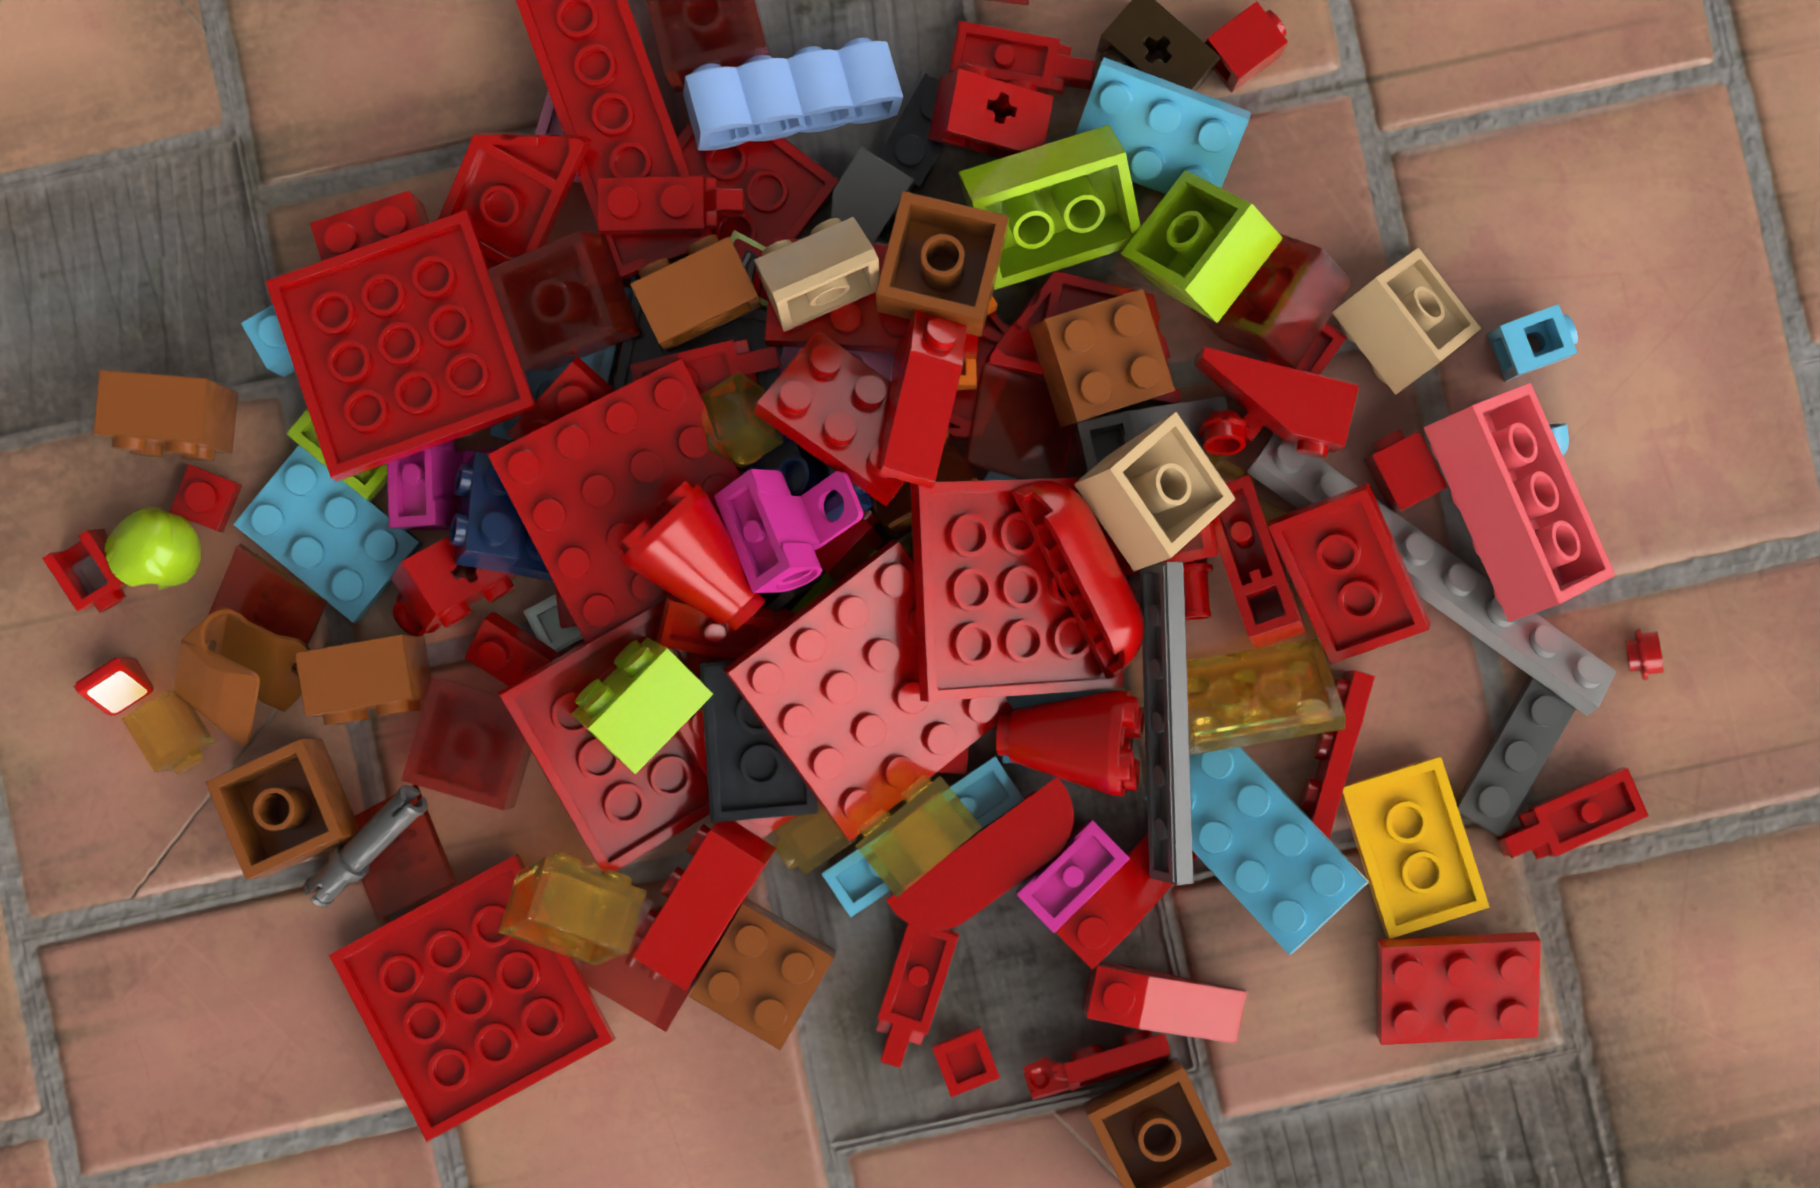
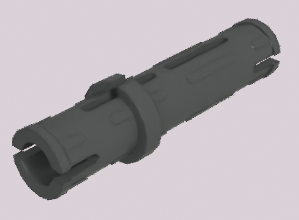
[303,785,428,907]

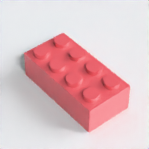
[1424,383,1616,622]

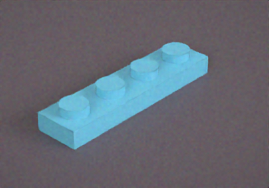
[821,756,1024,918]

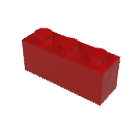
[633,821,777,991]

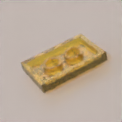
[1186,638,1346,755]

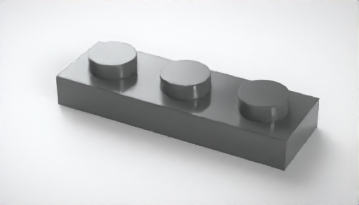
[1456,676,1576,837]

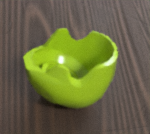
[104,506,201,590]

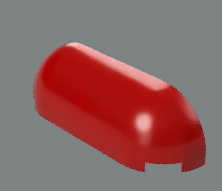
[1011,480,1145,679]
[886,777,1074,931]

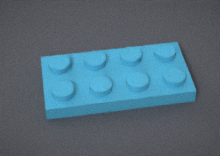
[1144,726,1369,955]

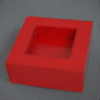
[169,464,242,532]
[932,1026,1000,1098]

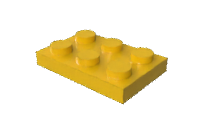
[1341,756,1490,939]

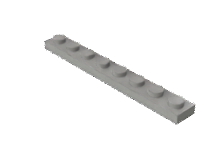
[1247,433,1617,716]

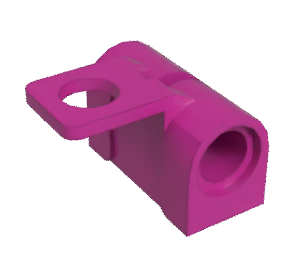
[387,439,499,531]
[714,469,863,593]
[1015,818,1130,933]

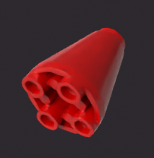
[617,480,766,631]
[996,690,1144,796]

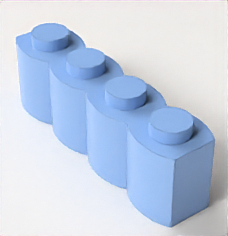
[683,38,903,151]

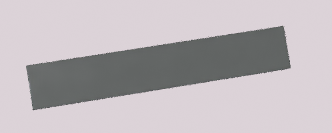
[1140,561,1193,885]

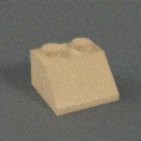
[754,217,880,332]
[1332,247,1481,395]
[1074,412,1236,571]

